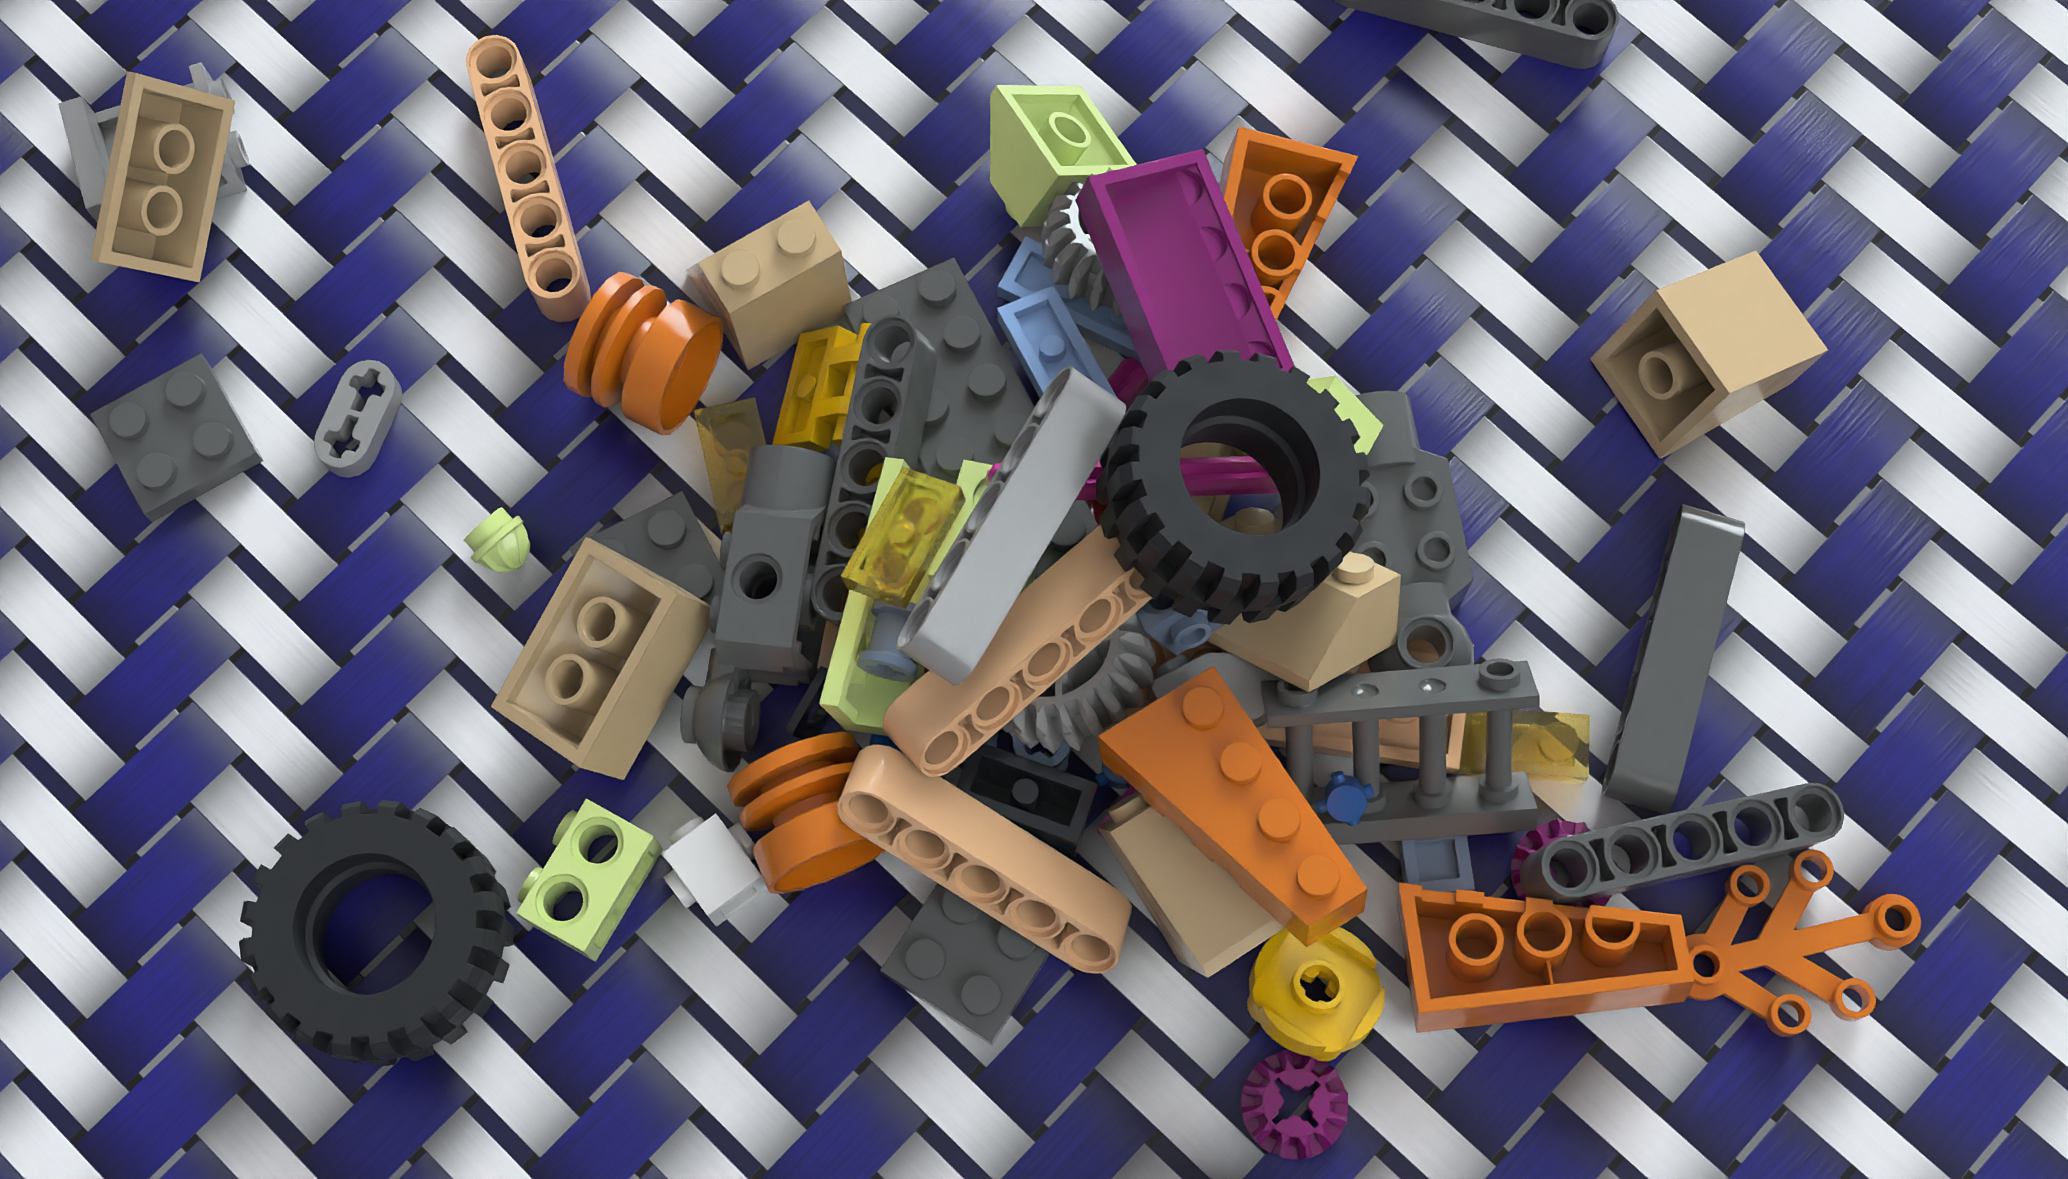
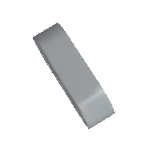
[314,360,403,478]

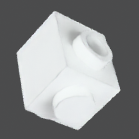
[662,813,767,927]

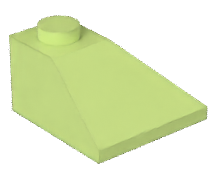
[990,85,1136,227]

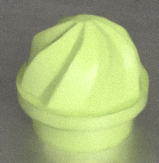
[463,507,530,572]

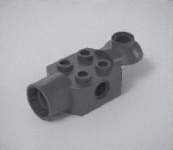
[1350,391,1474,673]
[680,445,837,773]

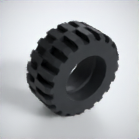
[1096,350,1371,625]
[239,800,514,1066]

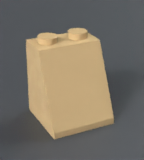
[686,201,852,370]
[1590,250,1828,459]
[1098,791,1285,978]

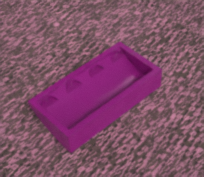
[1075,149,1295,381]

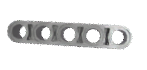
[896,366,1126,686]

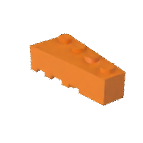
[1219,126,1358,320]
[1098,666,1368,947]
[1397,883,1694,1033]

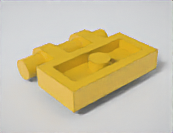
[772,323,871,452]

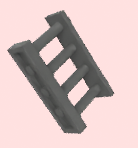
[1261,658,1540,845]

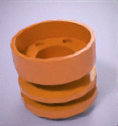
[563,272,724,435]
[726,732,886,894]

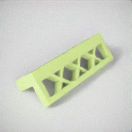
[819,457,956,736]

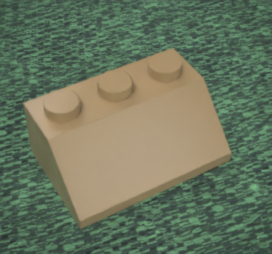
[91,71,235,282]
[1206,507,1401,692]
[491,537,711,780]

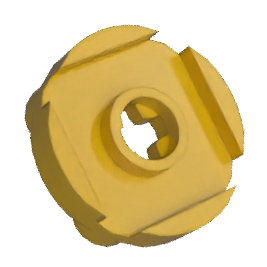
[1247,927,1385,1061]

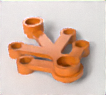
[1686,850,1921,1037]

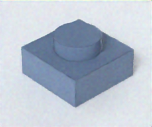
[1398,836,1475,893]

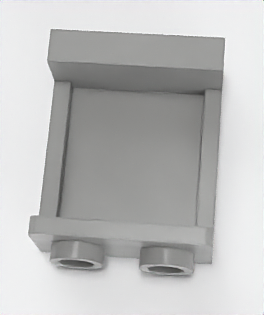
[58,62,250,223]

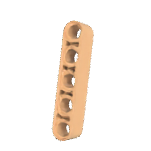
[466,35,591,322]
[883,524,1152,777]
[837,745,1132,974]

